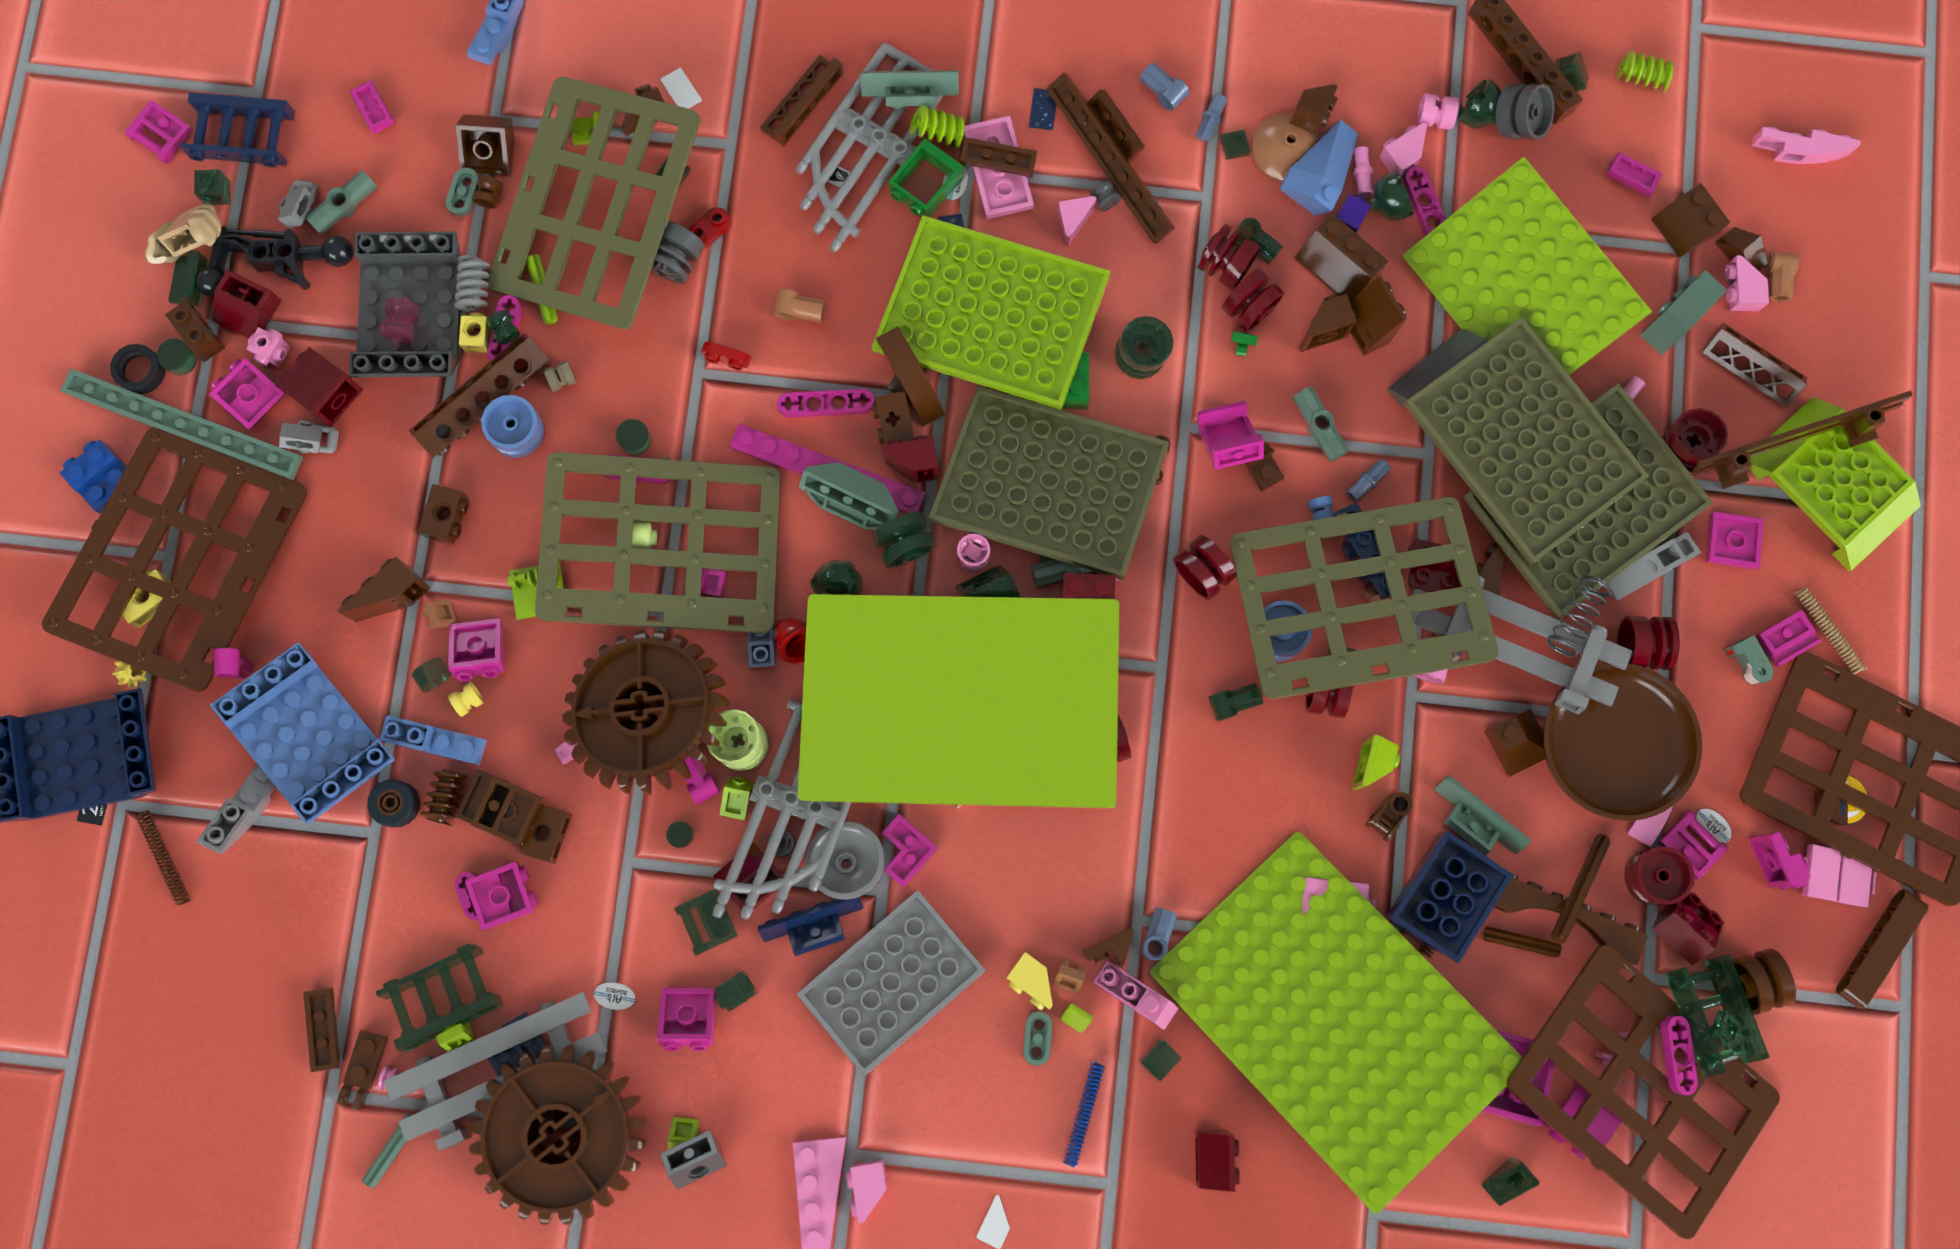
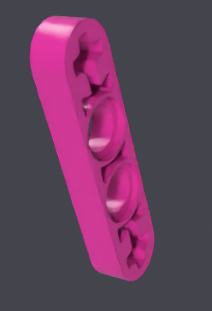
[1403,166,1446,236]
[777,389,875,418]

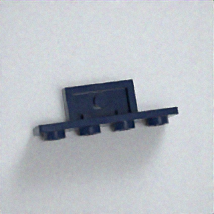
[1335,503,1390,600]
[758,897,863,956]

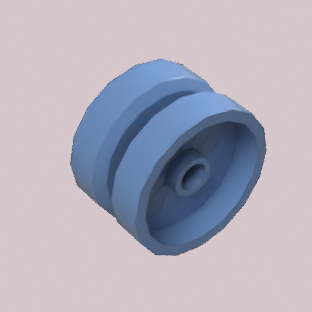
[481,395,544,458]
[1264,600,1313,661]

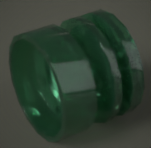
[1114,316,1174,379]

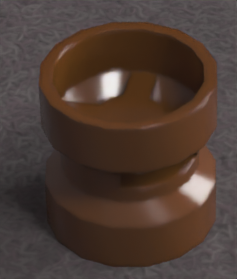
[472,175,503,209]

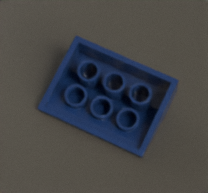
[1385,830,1514,963]

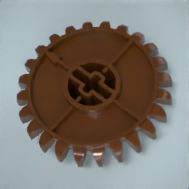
[562,630,729,795]
[469,1045,647,1225]

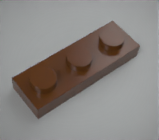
[1088,89,1145,163]
[960,137,1037,177]
[303,988,341,1072]

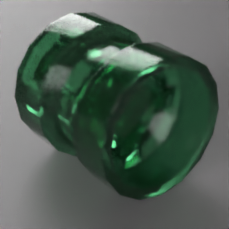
[486,310,520,345]

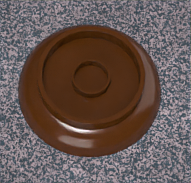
[1543,663,1702,821]

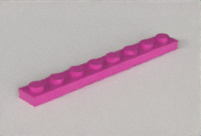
[730,424,926,517]

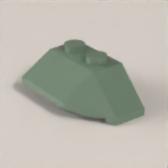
[799,462,899,531]

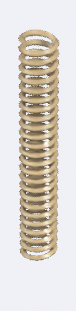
[1794,587,1868,675]

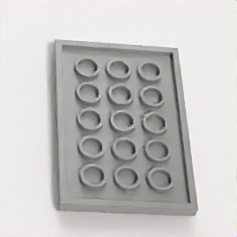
[797,890,986,1077]

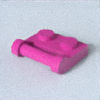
[125,100,193,164]
[1658,810,1728,880]

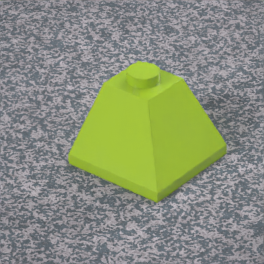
[1351,734,1401,791]

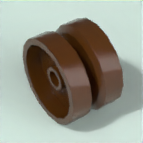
[1730,948,1796,1015]

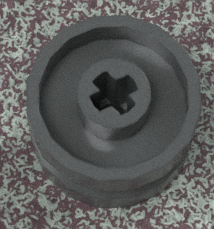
[1496,84,1554,140]

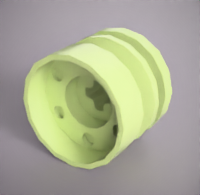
[706,709,769,771]

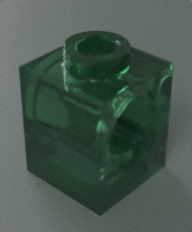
[194,169,231,205]
[714,971,758,1012]

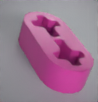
[455,872,478,920]

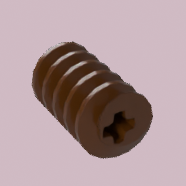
[420,769,467,826]

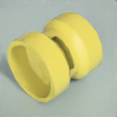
[448,682,484,717]

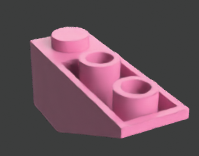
[1093,960,1178,1030]

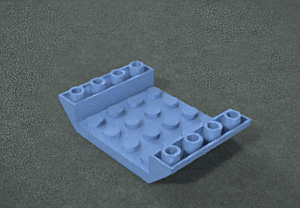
[210,642,395,825]

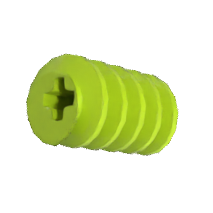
[1616,50,1673,92]
[910,105,965,148]

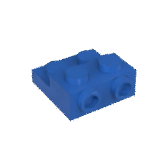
[59,440,127,514]

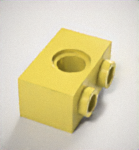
[122,569,171,628]

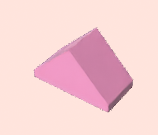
[1058,196,1097,246]

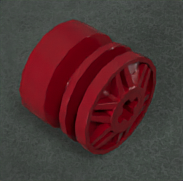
[1197,224,1262,291]
[1662,408,1728,473]
[1617,616,1680,670]

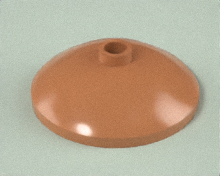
[1251,113,1322,183]

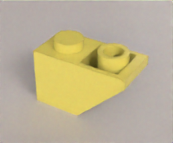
[1006,952,1053,1011]

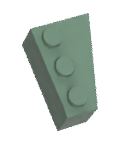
[1640,270,1727,355]

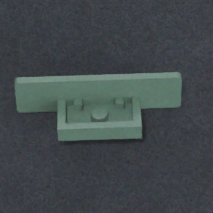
[861,70,959,109]
[1435,775,1531,855]

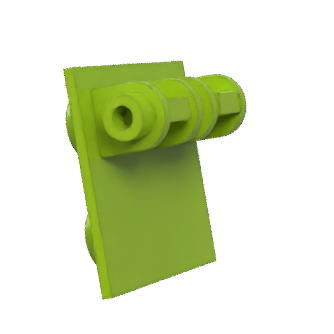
[507,562,568,620]

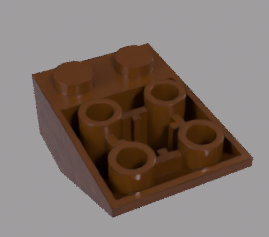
[1350,276,1407,356]
[337,557,431,622]

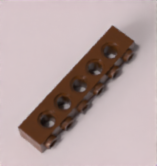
[1468,0,1583,125]
[409,333,549,458]

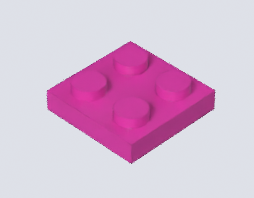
[1706,511,1764,570]

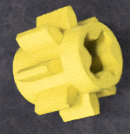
[112,661,147,688]

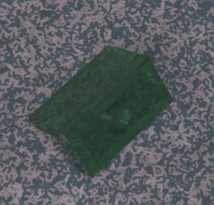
[168,250,208,307]

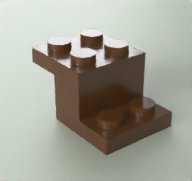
[455,769,543,846]

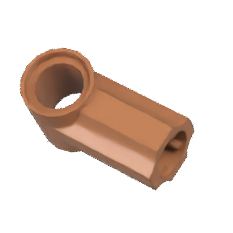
[1766,251,1800,303]
[773,289,825,323]

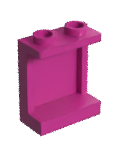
[1197,401,1264,470]
[1544,1080,1621,1160]

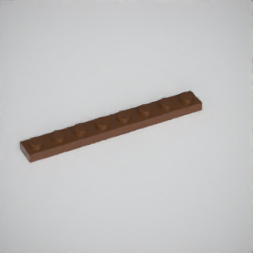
[1046,72,1175,244]

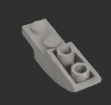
[1608,532,1701,602]
[196,764,276,854]

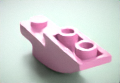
[1752,127,1861,164]

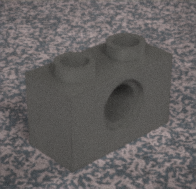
[660,1130,727,1190]

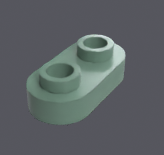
[446,168,479,217]
[1023,1011,1052,1066]

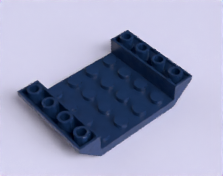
[0,688,156,823]

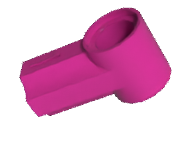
[214,648,253,680]
[685,757,720,805]

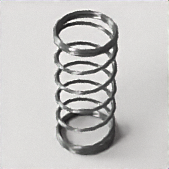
[1547,575,1613,657]

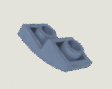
[747,627,775,668]

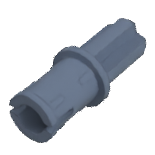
[1196,94,1228,142]
[1346,459,1391,503]

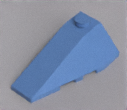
[1279,120,1358,216]

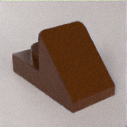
[1245,442,1285,491]
[1083,927,1134,968]

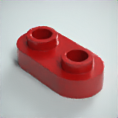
[688,207,731,250]
[701,342,751,371]

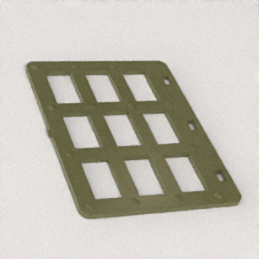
[488,77,701,330]
[535,452,780,634]
[1230,497,1498,699]

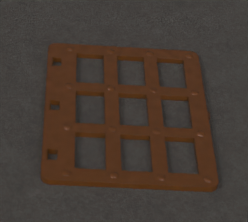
[42,427,307,692]
[1740,652,1960,906]
[1507,945,1780,1239]

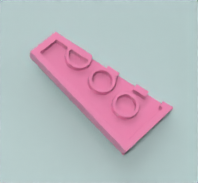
[793,1136,847,1249]

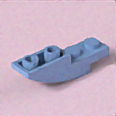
[467,0,524,65]
[379,715,487,765]

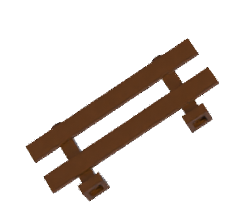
[1691,391,1913,490]

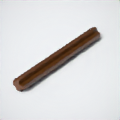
[1551,834,1610,944]

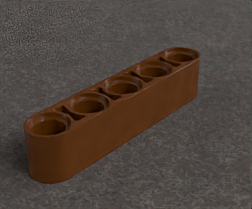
[1836,889,1929,1009]

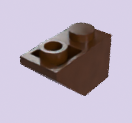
[1290,84,1338,134]

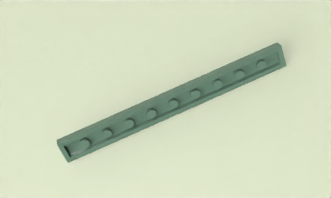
[60,369,303,480]

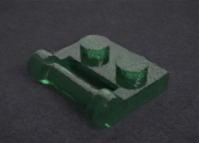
[674,889,738,956]

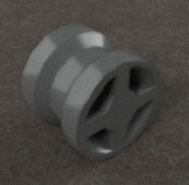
[1090,181,1121,212]

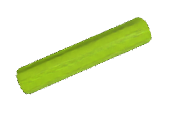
[526,254,558,325]

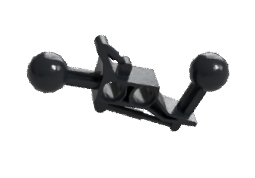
[196,226,354,298]

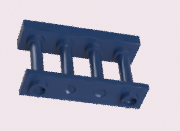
[180,92,295,167]

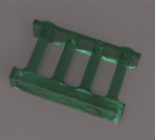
[375,944,504,1053]
[1665,954,1770,1077]

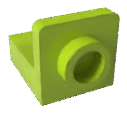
[572,111,599,145]
[720,777,754,820]
[436,1018,475,1052]

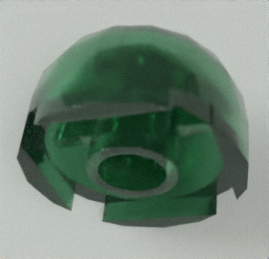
[1457,78,1502,129]
[1370,169,1414,221]
[810,560,863,595]

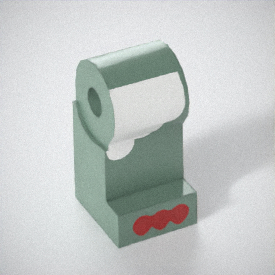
[1723,635,1774,685]

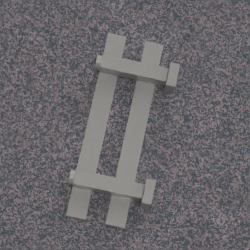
[1415,576,1633,715]
[383,992,607,1151]

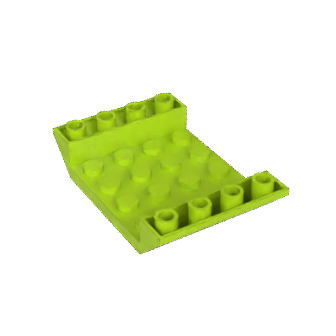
[1749,397,1921,572]

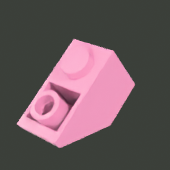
[1379,122,1427,180]
[1724,255,1769,311]
[846,1159,887,1223]

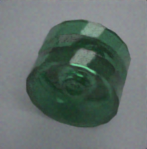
[872,511,937,568]

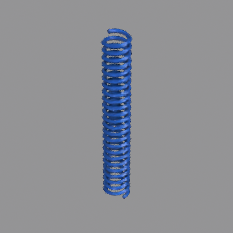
[1063,1061,1105,1168]

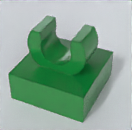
[1230,331,1258,357]

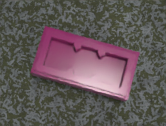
[349,80,396,134]
[1605,152,1662,197]

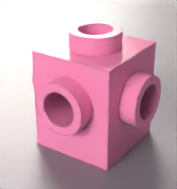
[246,327,291,368]

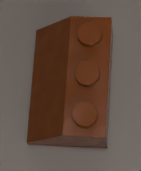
[1295,213,1388,302]

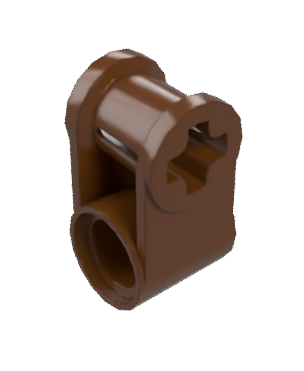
[1365,792,1413,841]

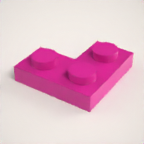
[882,814,938,888]

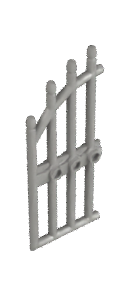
[796,41,944,252]
[713,699,852,920]

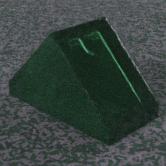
[1482,1157,1540,1206]

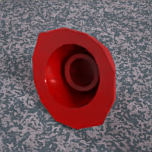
[773,617,807,664]

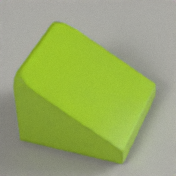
[1060,1003,1093,1033]
[668,1117,700,1149]

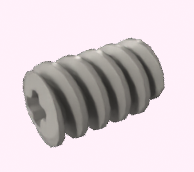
[455,255,490,312]

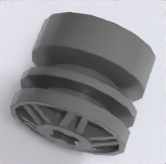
[651,221,704,284]

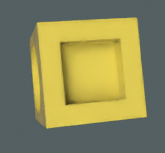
[459,313,492,353]

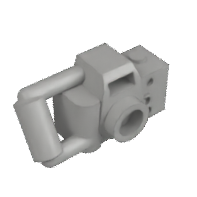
[278,180,318,228]
[279,420,339,454]

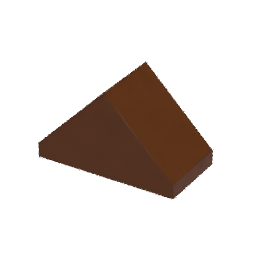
[1715,227,1768,271]

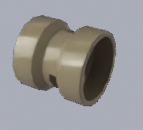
[543,360,577,392]

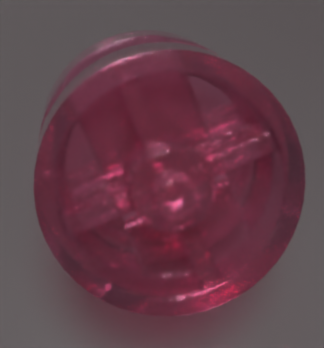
[379,296,420,345]

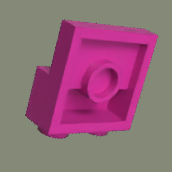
[209,358,285,430]
[448,618,505,681]
[1749,832,1811,890]
[465,861,538,931]
[657,988,716,1051]

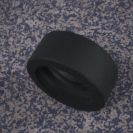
[110,344,165,394]

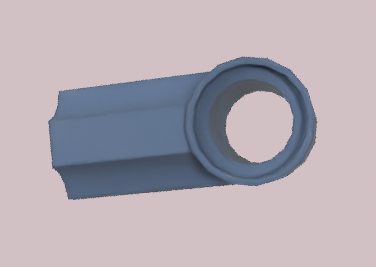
[1140,62,1190,111]
[1141,907,1177,961]

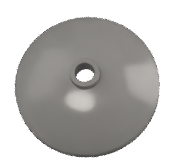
[805,822,884,900]

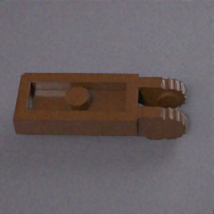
[337,1030,388,1110]

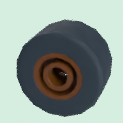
[367,780,420,827]

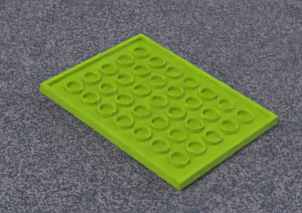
[1402,157,1652,375]
[871,215,1111,410]

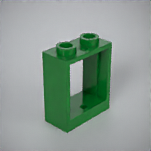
[888,138,964,217]

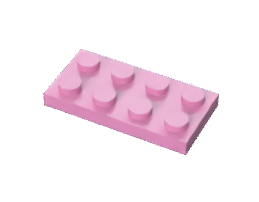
[964,116,1034,220]

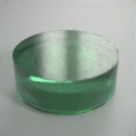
[666,822,693,848]

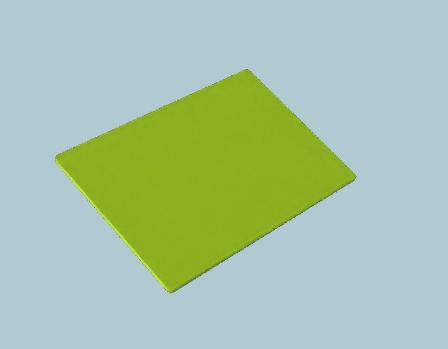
[798,594,1119,808]
[1150,832,1522,1213]

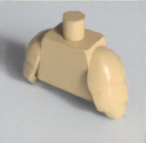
[144,203,221,264]

